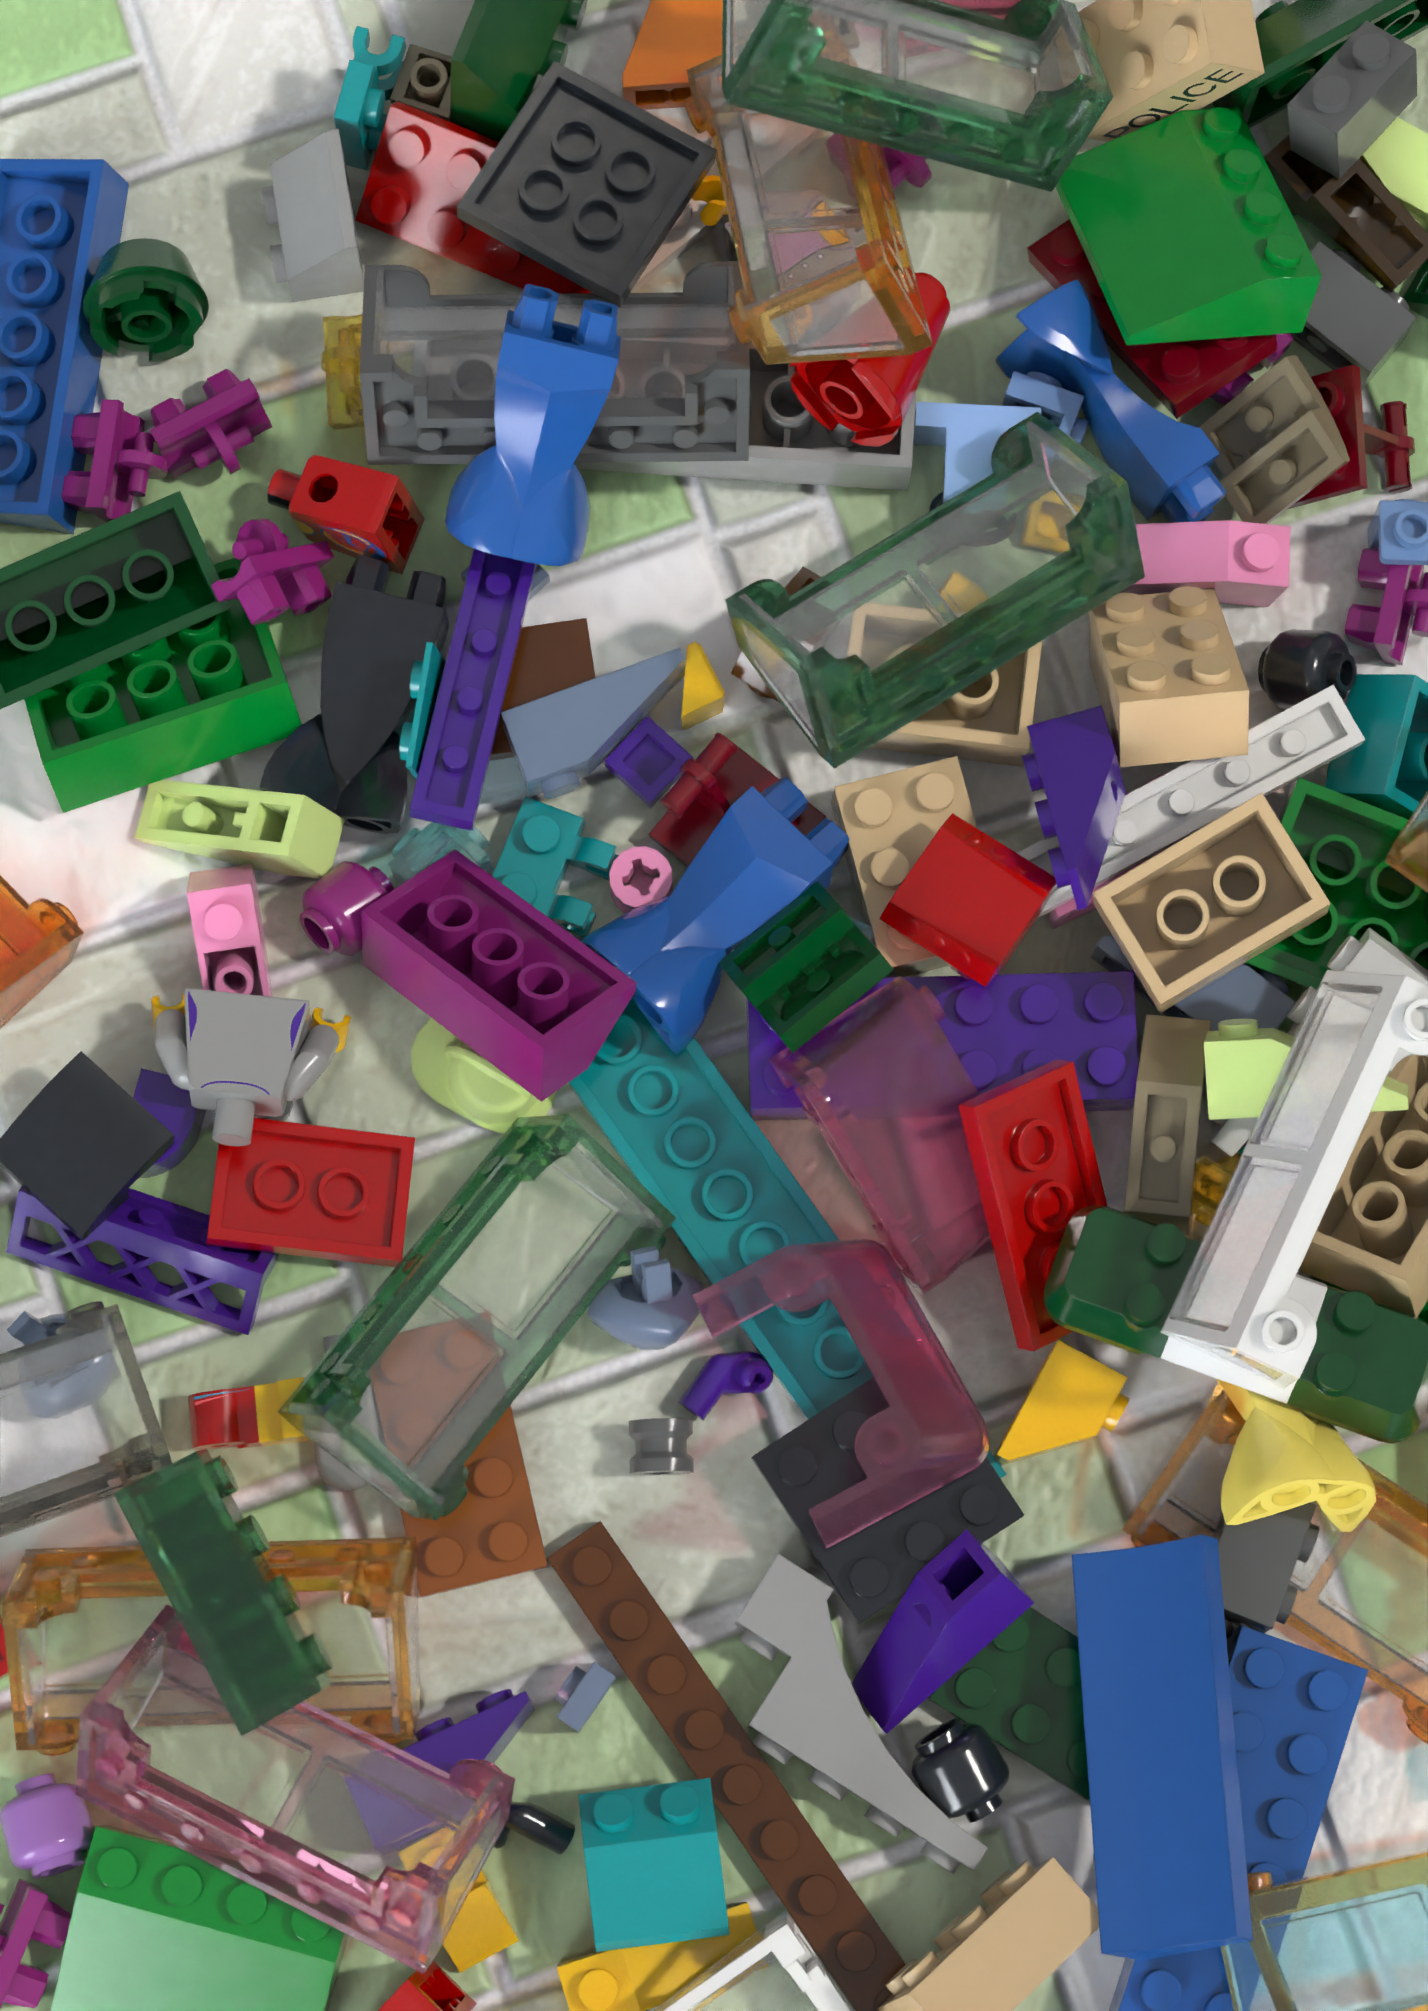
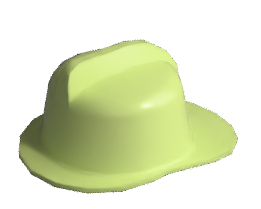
[411,1018,557,1133]

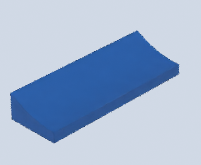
[0,159,129,534]
[1072,1534,1253,1961]

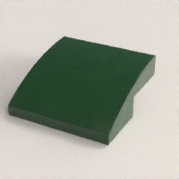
[718,881,894,1053]

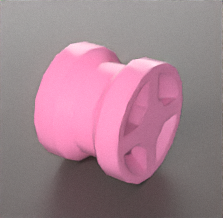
[609,846,673,914]

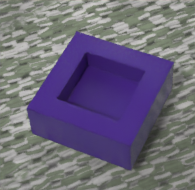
[604,716,694,808]

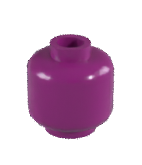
[300,861,394,956]

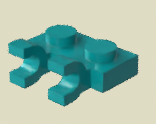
[334,26,406,170]
[492,796,619,937]

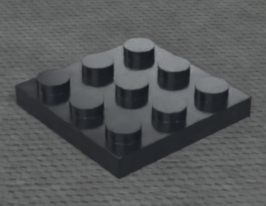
[457,61,717,308]
[751,1350,1024,1624]

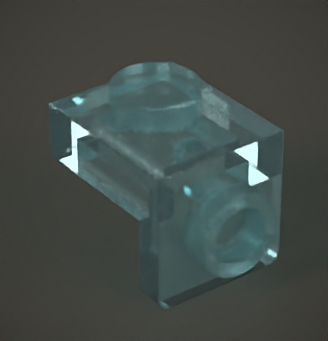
[388,822,493,885]

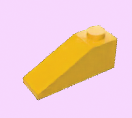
[557,1902,768,2011]

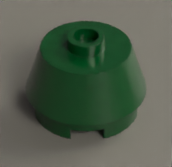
[83,238,209,362]

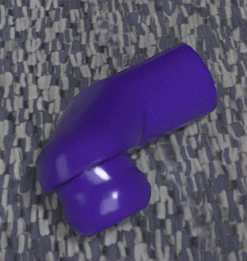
[678,1351,773,1421]

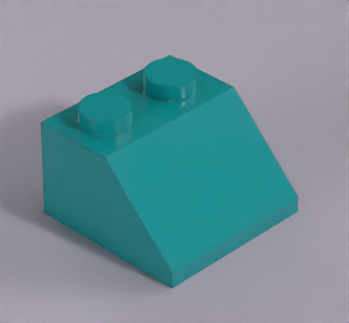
[1325,674,1428,827]
[578,1778,730,1952]

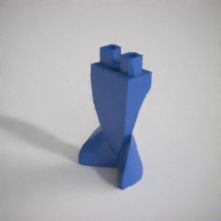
[995,280,1227,523]
[445,284,621,566]
[581,777,850,1055]

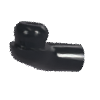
[473,1801,575,1854]

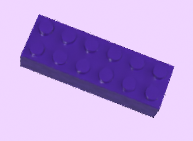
[746,971,1138,1121]

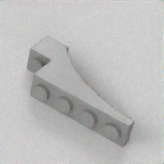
[735,1554,988,1874]

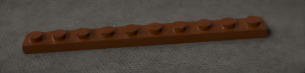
[547,1521,905,2011]

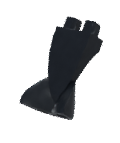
[259,556,449,834]

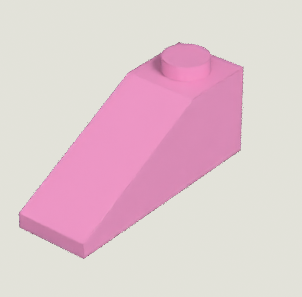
[1086,520,1291,607]

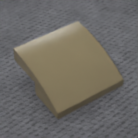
[1198,355,1350,524]

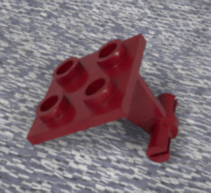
[1288,365,1415,509]
[649,732,826,868]

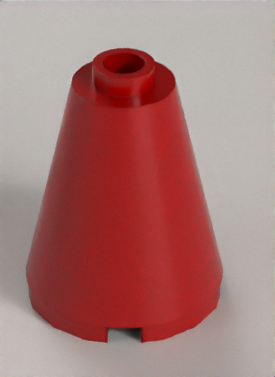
[789,272,950,447]

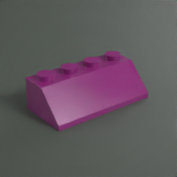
[361,849,636,1102]

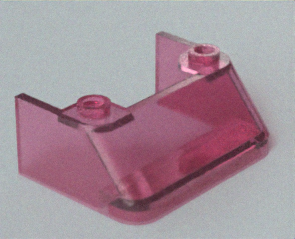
[692,1239,990,1549]

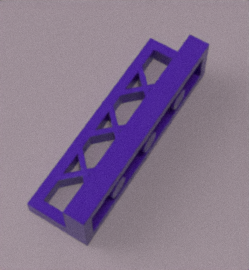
[6,1186,279,1335]

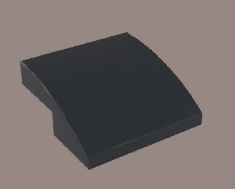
[0,1051,175,1241]

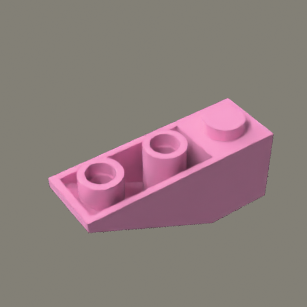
[187,864,273,997]

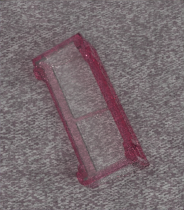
[76,1604,515,1974]

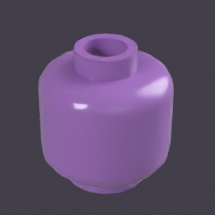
[0,1773,94,1879]

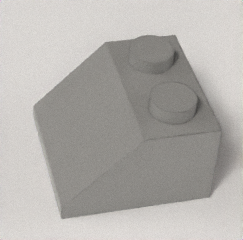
[262,129,364,302]

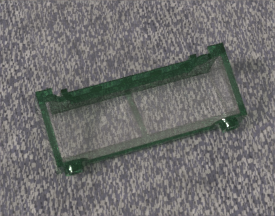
[722,0,1114,192]
[725,412,1145,769]
[278,1114,676,1521]

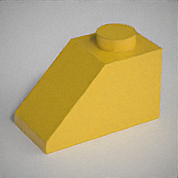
[994,1340,1130,1465]

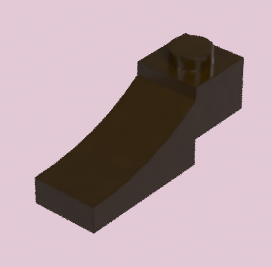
[1264,135,1428,292]

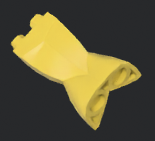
[1216,1379,1376,1532]

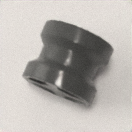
[629,1418,694,1475]

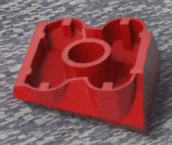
[879,813,1057,987]

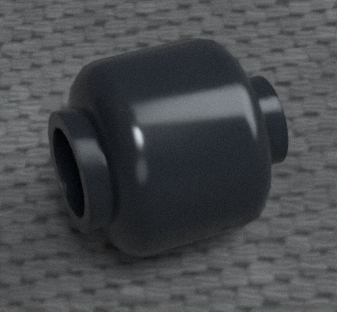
[1258,629,1357,710]
[911,1718,1010,1823]

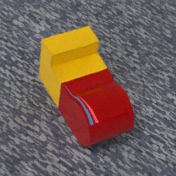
[188,1377,313,1449]

